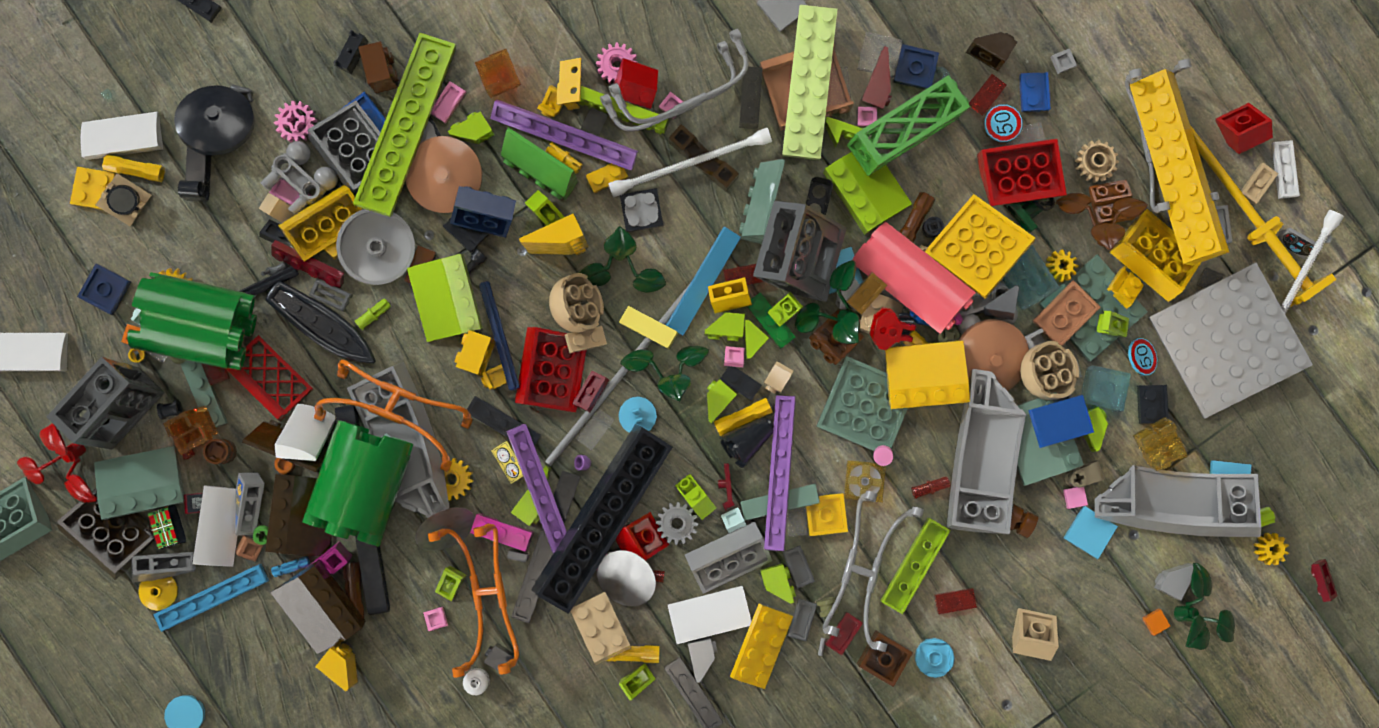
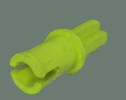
[355,298,391,330]

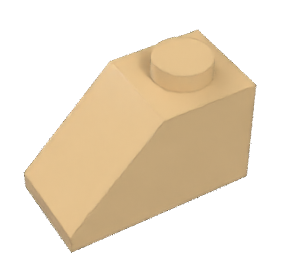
[763,361,793,394]

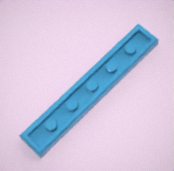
[666,227,741,335]
[153,564,269,632]

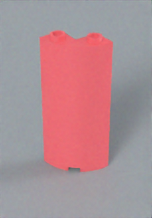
[852,221,976,334]

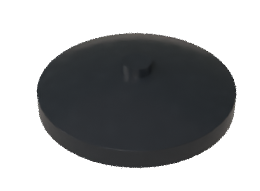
[174,85,255,155]

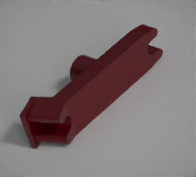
[718,463,735,511]

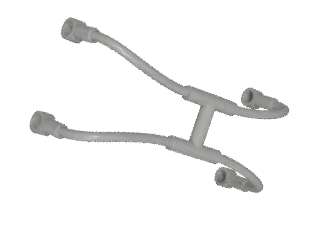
[600,29,749,131]
[1125,59,1220,213]
[822,491,924,652]

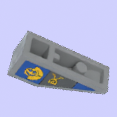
[235,473,264,535]

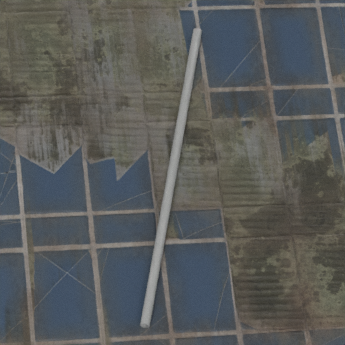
[545,282,691,466]

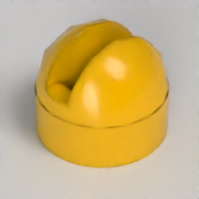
[128,349,145,363]

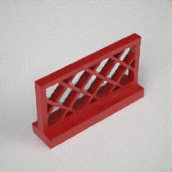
[225,335,313,422]

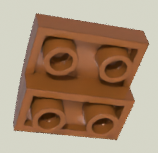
[1089,179,1135,225]

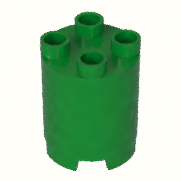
[127,272,257,370]
[302,420,413,546]

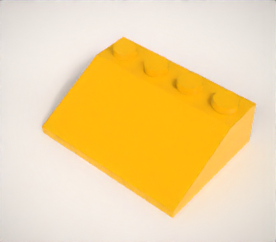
[1110,209,1201,302]
[519,214,589,255]
[885,340,970,409]

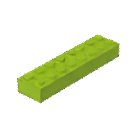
[576,86,669,134]
[880,518,951,615]

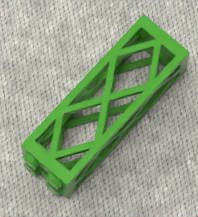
[847,75,970,176]

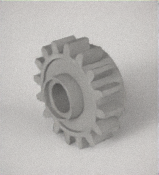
[656,502,698,545]

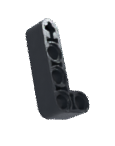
[178,147,212,202]

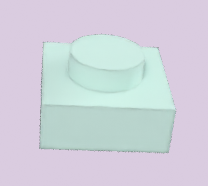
[721,507,746,533]

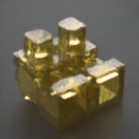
[1133,417,1188,471]

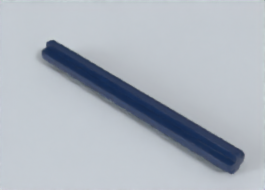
[479,281,520,391]

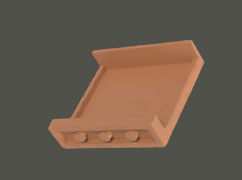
[760,44,854,131]

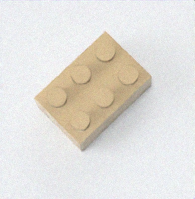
[571,592,631,665]

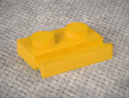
[1107,266,1144,309]

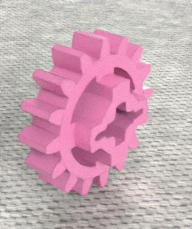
[274,101,317,143]

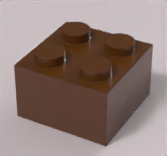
[359,41,399,94]
[857,630,913,687]

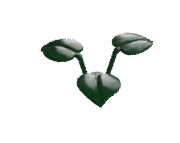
[579,226,666,293]
[795,260,860,344]
[620,346,709,402]
[1174,563,1235,650]

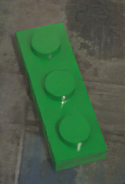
[746,293,795,349]

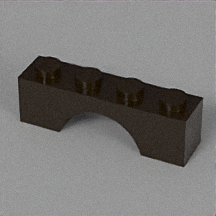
[668,124,739,192]

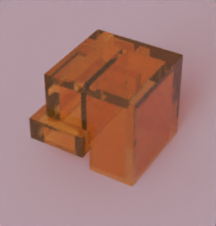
[475,49,521,98]
[163,406,219,455]

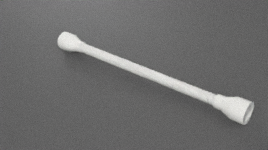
[608,128,772,198]
[1281,210,1344,314]

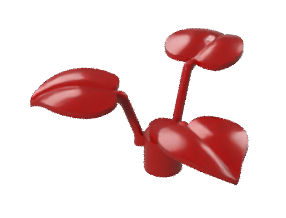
[17,423,97,502]

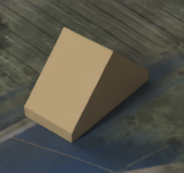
[259,193,294,223]

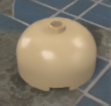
[549,273,604,333]
[1020,341,1079,400]

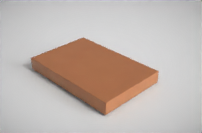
[1032,280,1101,346]

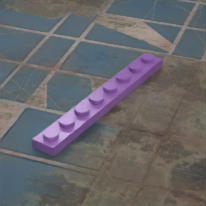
[490,100,638,170]
[764,395,796,551]
[506,424,567,554]

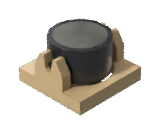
[96,173,152,227]

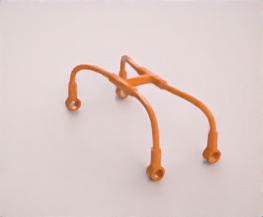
[314,360,473,472]
[428,523,519,678]

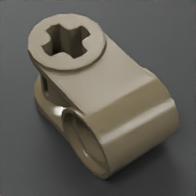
[1064,460,1105,488]

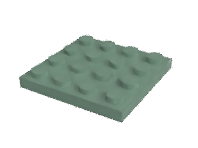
[1039,254,1147,362]
[816,356,908,451]

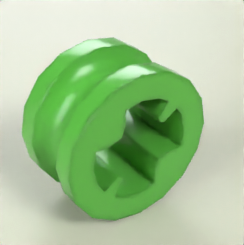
[253,525,268,545]

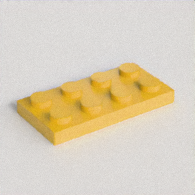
[730,604,793,689]

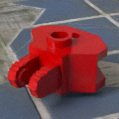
[869,307,916,350]

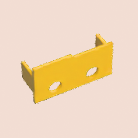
[557,58,582,110]

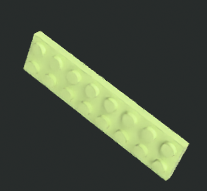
[782,5,838,160]

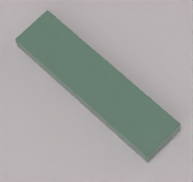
[740,484,820,521]

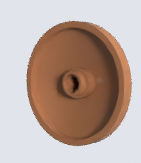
[405,136,482,213]
[958,319,1029,391]

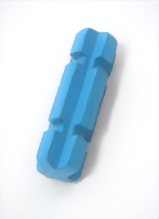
[271,556,310,577]

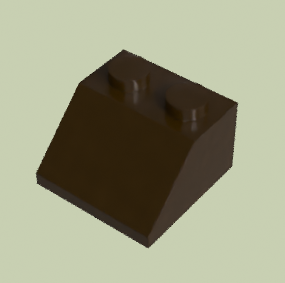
[965,32,1018,72]

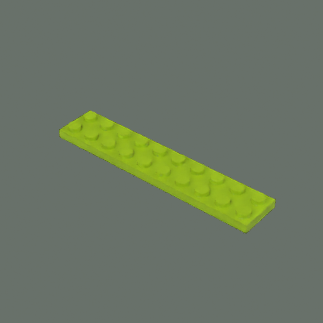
[353,33,456,217]

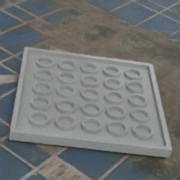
[1148,263,1313,419]

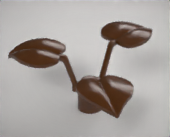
[1055,193,1148,251]

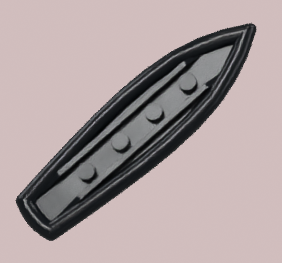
[266,281,376,364]

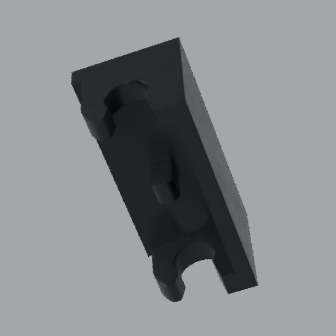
[333,30,369,75]

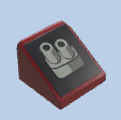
[184,493,203,514]

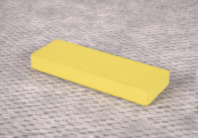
[619,306,678,349]

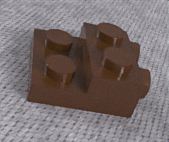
[809,310,864,365]

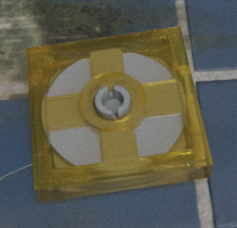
[844,460,886,503]

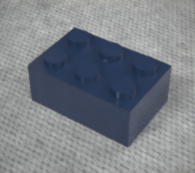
[450,186,516,238]

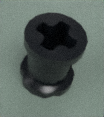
[157,399,183,420]

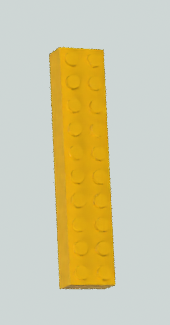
[1130,69,1229,265]

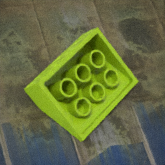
[823,152,912,235]
[407,254,483,342]

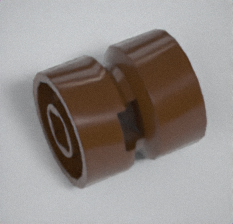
[203,439,237,464]
[1010,504,1038,538]

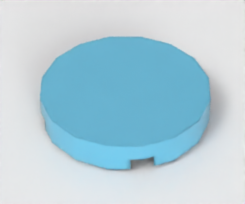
[915,638,955,678]
[164,695,205,728]

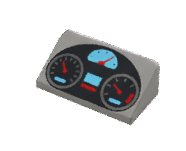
[1278,228,1323,260]

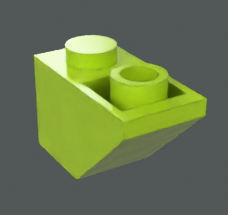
[448,111,495,144]
[768,292,803,327]
[704,312,745,341]
[675,474,717,520]
[760,563,796,604]

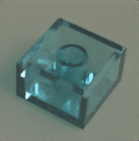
[1081,365,1131,412]

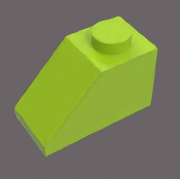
[525,190,564,226]
[707,379,737,423]
[1083,407,1108,452]

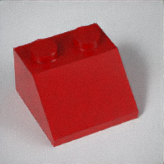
[614,58,659,109]
[1215,103,1273,154]
[615,512,669,561]

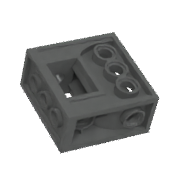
[753,201,847,302]
[47,357,165,450]

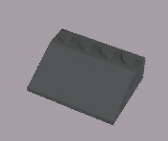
[308,100,380,197]

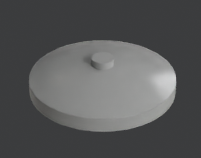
[336,209,415,285]

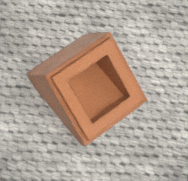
[235,535,263,562]

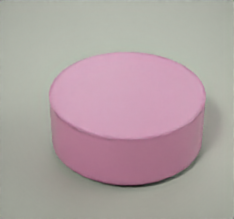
[873,445,893,466]

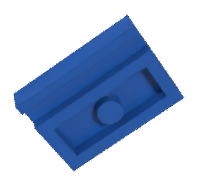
[1019,72,1051,112]

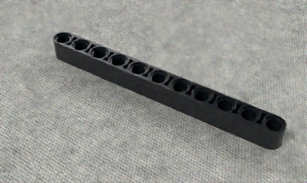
[335,405,390,615]

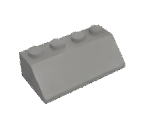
[685,522,773,594]

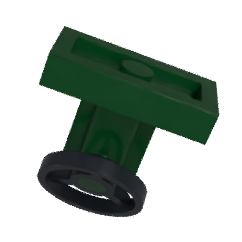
[1004,197,1055,233]

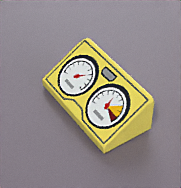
[492,441,523,484]

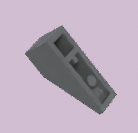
[131,552,195,582]

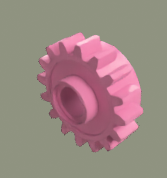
[596,42,638,84]

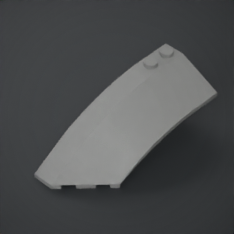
[347,362,449,518]
[947,369,1027,534]
[1095,464,1261,537]

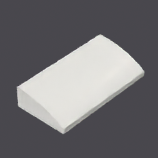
[81,112,163,160]
[0,333,68,371]
[275,404,336,461]
[193,485,238,567]
[668,586,752,644]

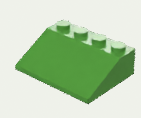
[501,127,578,200]

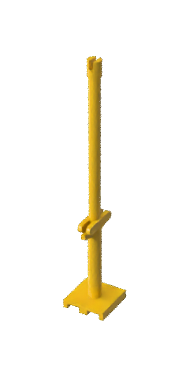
[1190,125,1337,308]

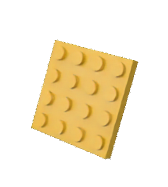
[924,194,1035,299]

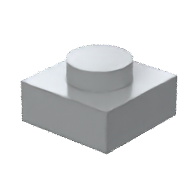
[1050,48,1077,74]

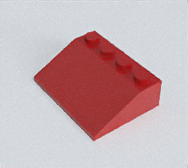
[977,139,1067,207]
[515,327,587,413]

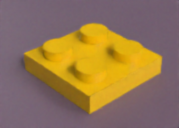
[70,167,116,210]
[806,493,848,536]

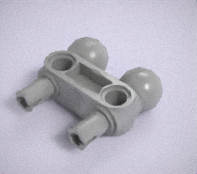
[260,141,338,215]
[957,282,1018,334]

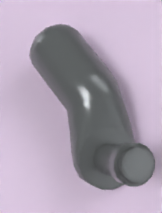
[230,84,253,102]
[261,262,288,276]

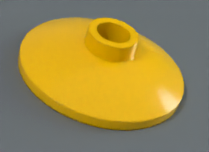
[139,577,178,611]

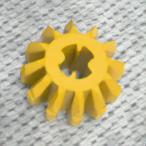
[1044,250,1079,283]
[1253,533,1289,565]

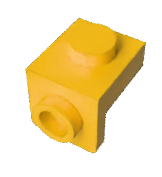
[537,85,563,117]
[481,364,507,390]

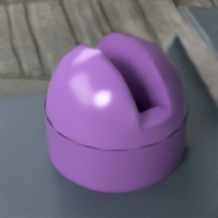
[574,455,591,471]

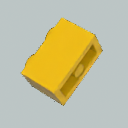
[708,277,752,314]

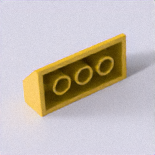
[278,185,363,261]

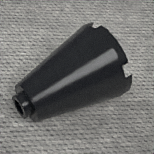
[720,418,774,468]

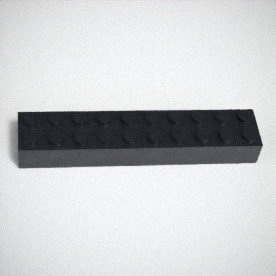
[531,424,673,614]

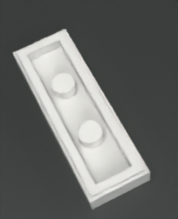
[1271,140,1300,199]

